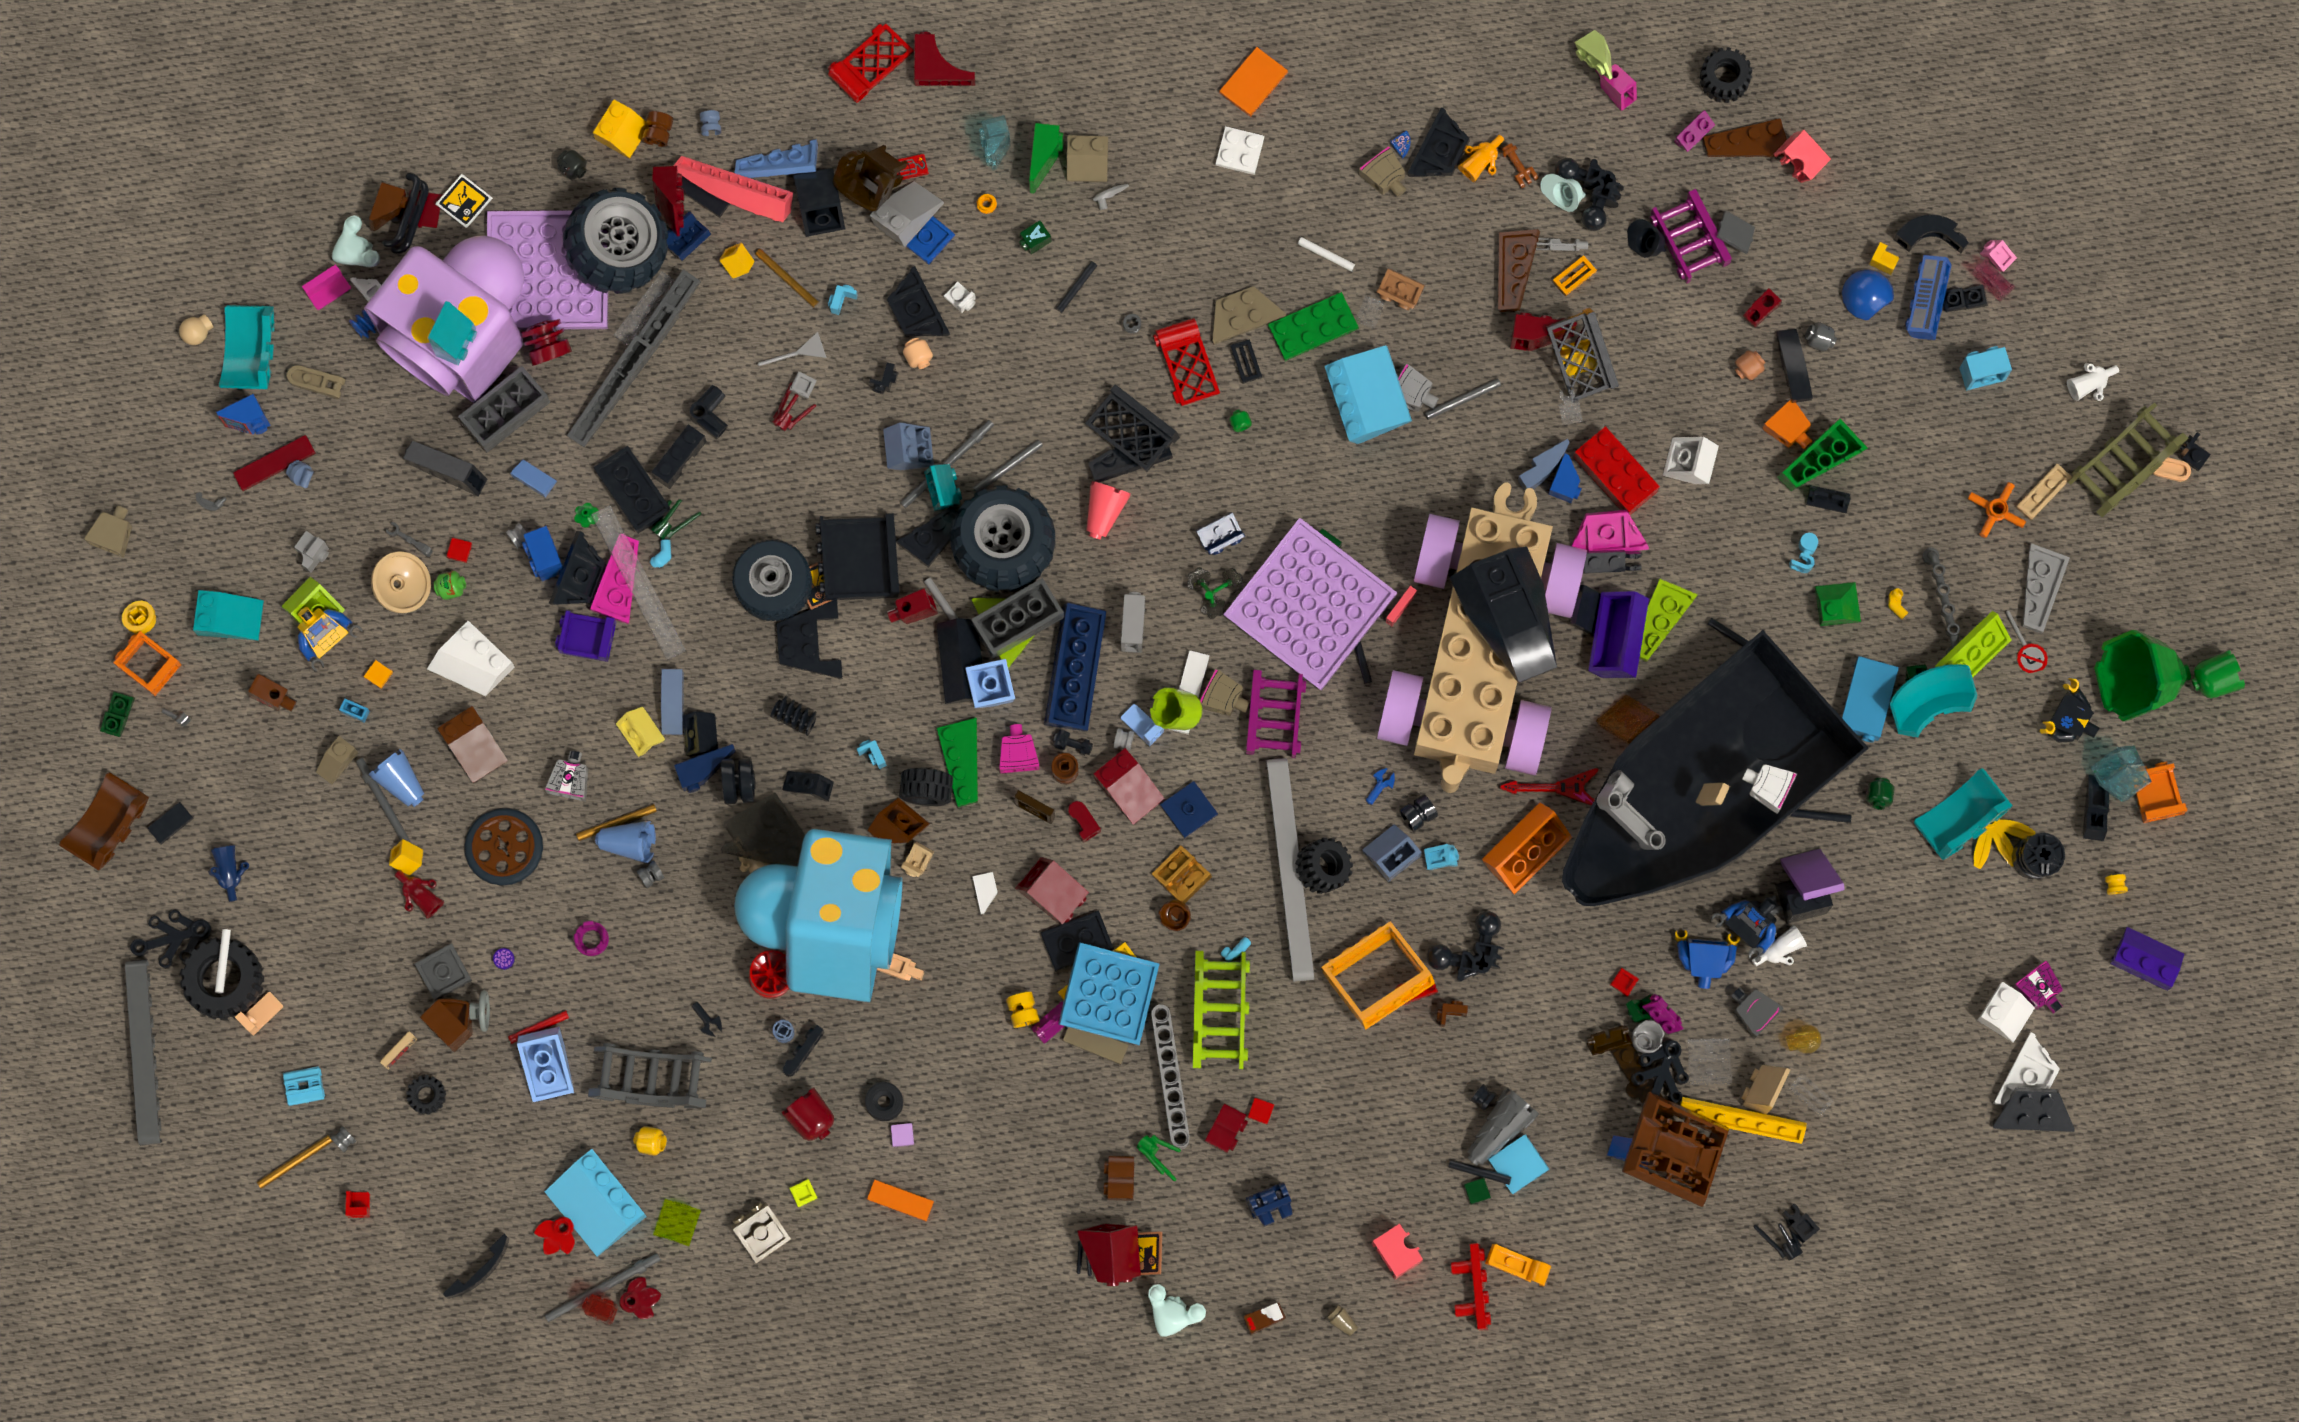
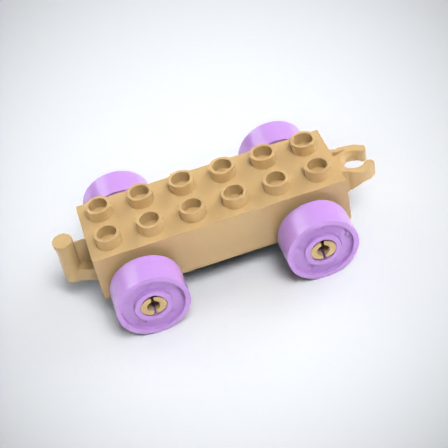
[1377,483,1587,793]

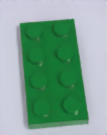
[1268,292,1359,361]

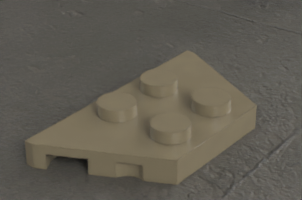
[1213,286,1286,345]

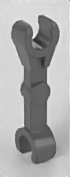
[386,522,433,557]

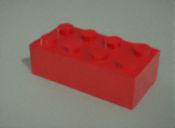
[1573,426,1660,515]

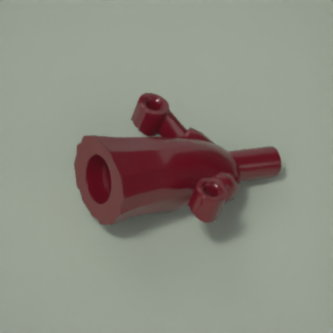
[395,870,445,919]

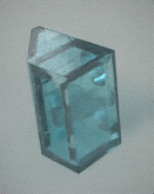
[978,115,1011,171]
[2091,745,2152,802]

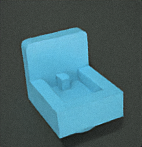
[828,285,858,315]

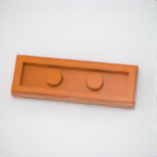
[867,1180,934,1222]

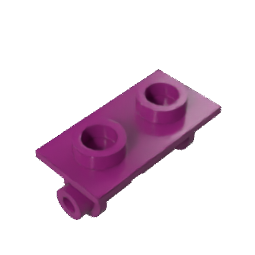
[1674,110,1715,152]
[1642,994,1684,1034]
[1031,1001,1065,1044]

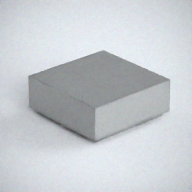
[789,371,817,399]

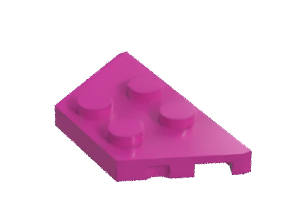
[1572,510,1649,551]

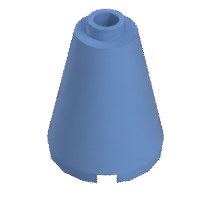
[369,749,424,807]
[595,821,656,863]

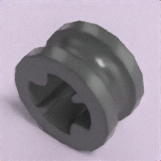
[1123,314,1141,333]

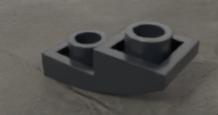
[1944,285,1988,312]

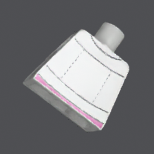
[1742,765,1797,813]

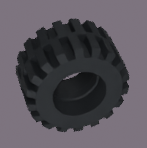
[1699,47,1752,103]
[899,768,953,806]
[1295,837,1353,894]

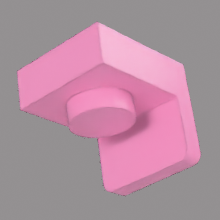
[1980,240,2017,272]

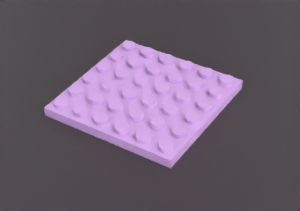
[487,211,608,330]
[1224,518,1397,690]

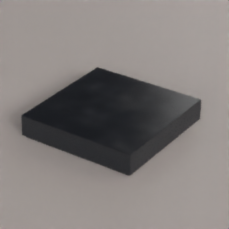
[1570,585,1601,636]

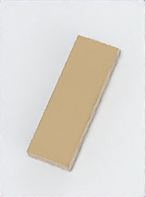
[2016,464,2072,521]

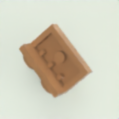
[1376,268,1425,310]

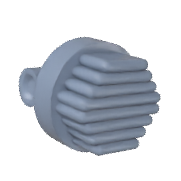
[286,460,314,488]

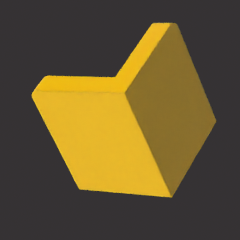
[719,242,754,278]
[1869,242,1899,275]
[389,839,423,875]

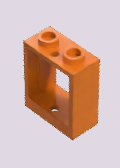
[113,631,182,696]

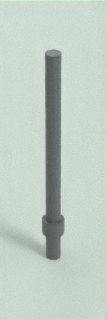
[900,420,994,509]
[356,758,423,864]
[544,1253,661,1322]

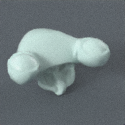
[332,215,380,267]
[1148,1284,1206,1337]

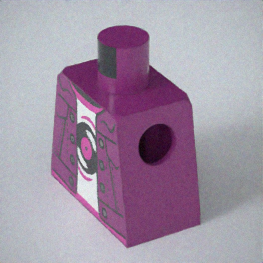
[2012,961,2063,1014]

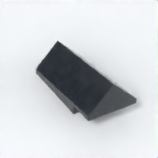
[936,618,982,704]

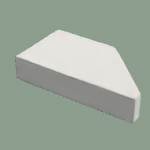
[350,277,381,302]
[973,872,997,914]

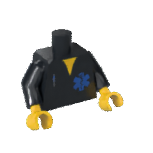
[2040,678,2100,743]

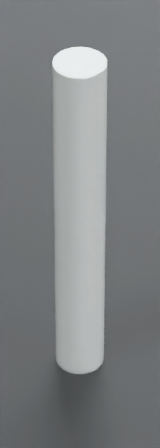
[1298,237,1355,271]
[215,929,231,993]

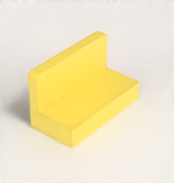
[616,707,665,757]

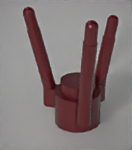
[772,382,816,432]

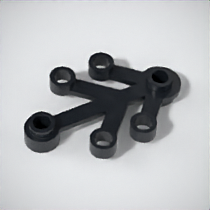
[130,910,211,969]
[1631,1040,1689,1112]

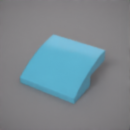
[1488,1134,1549,1194]

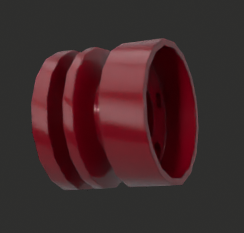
[520,319,572,366]

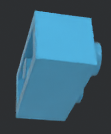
[339,699,370,723]

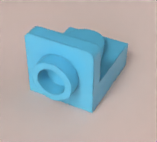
[857,740,887,769]
[1424,844,1459,870]

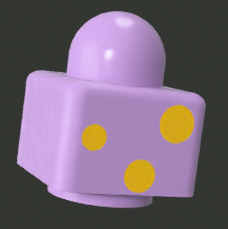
[364,236,524,403]

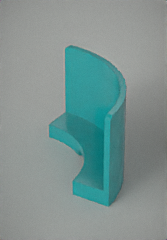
[219,305,275,389]
[1890,664,1978,737]
[1914,768,2013,860]

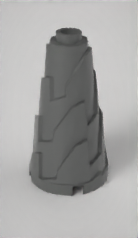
[1467,1087,1539,1166]

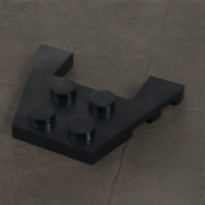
[777,600,843,679]

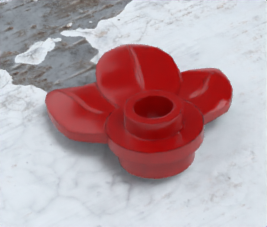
[534,1217,575,1255]

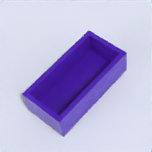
[1588,591,1649,678]

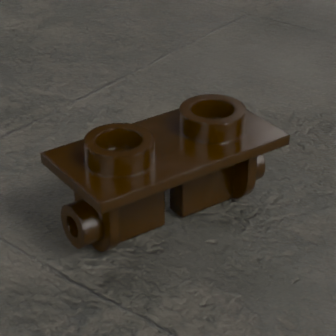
[1586,1025,1632,1056]

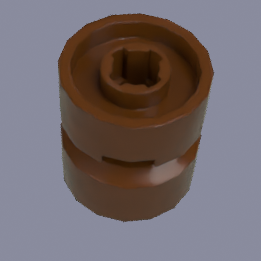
[642,111,674,147]
[1051,753,1079,785]

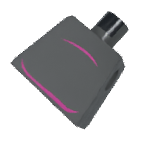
[1731,987,1784,1039]

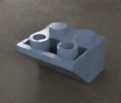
[883,423,934,470]
[1362,825,1422,882]

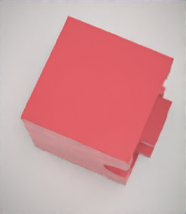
[1774,130,1831,183]
[1372,1224,1423,1279]

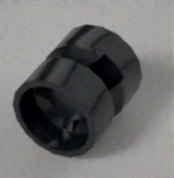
[1399,794,1438,832]

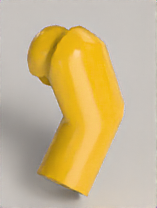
[1888,588,1909,620]

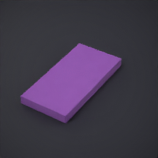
[1780,849,1845,900]

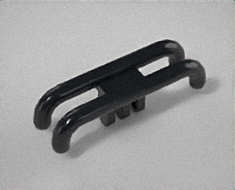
[383,173,429,254]

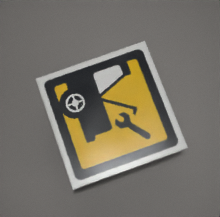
[436,174,493,228]

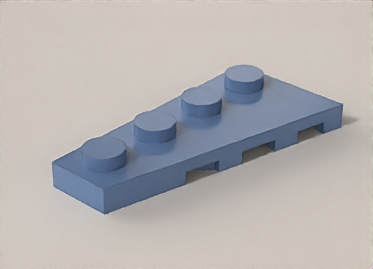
[735,139,818,178]

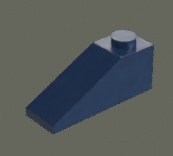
[674,744,736,793]

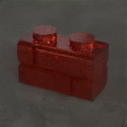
[582,1294,618,1325]

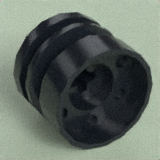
[2012,833,2065,880]

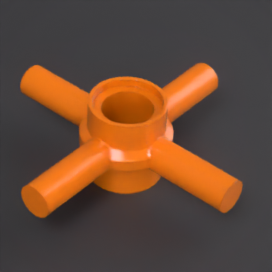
[1968,482,2026,538]

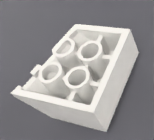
[427,621,515,696]

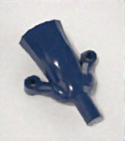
[208,845,249,902]

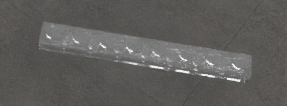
[591,506,686,661]

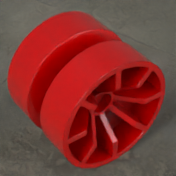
[749,950,789,999]

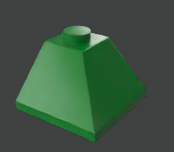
[1815,582,1861,626]

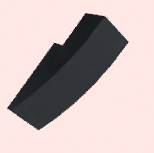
[2083,775,2109,841]

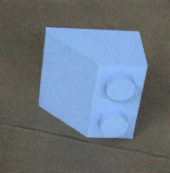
[965,659,1015,708]

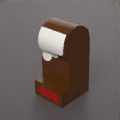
[1243,1303,1286,1335]

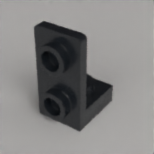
[2178,432,2211,472]
[783,771,834,801]

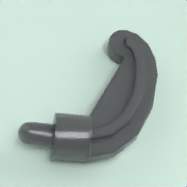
[196,492,226,511]

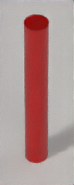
[508,1010,569,1044]

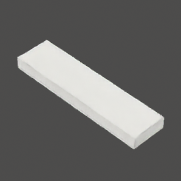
[1169,651,1210,735]

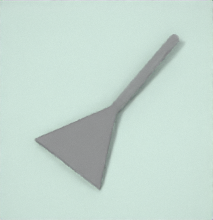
[757,332,827,366]

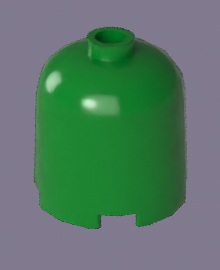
[2191,650,2245,699]

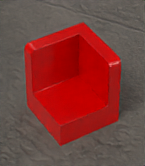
[345,1190,370,1218]

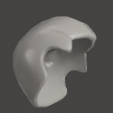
[1632,1020,1665,1054]

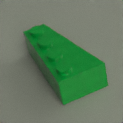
[1777,419,1868,491]

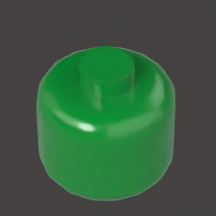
[1229,410,1252,432]

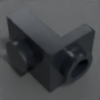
[869,362,898,394]

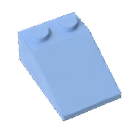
[517,1027,574,1102]

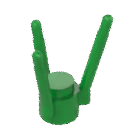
[1137,1135,1181,1181]

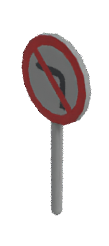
[2006,610,2048,673]

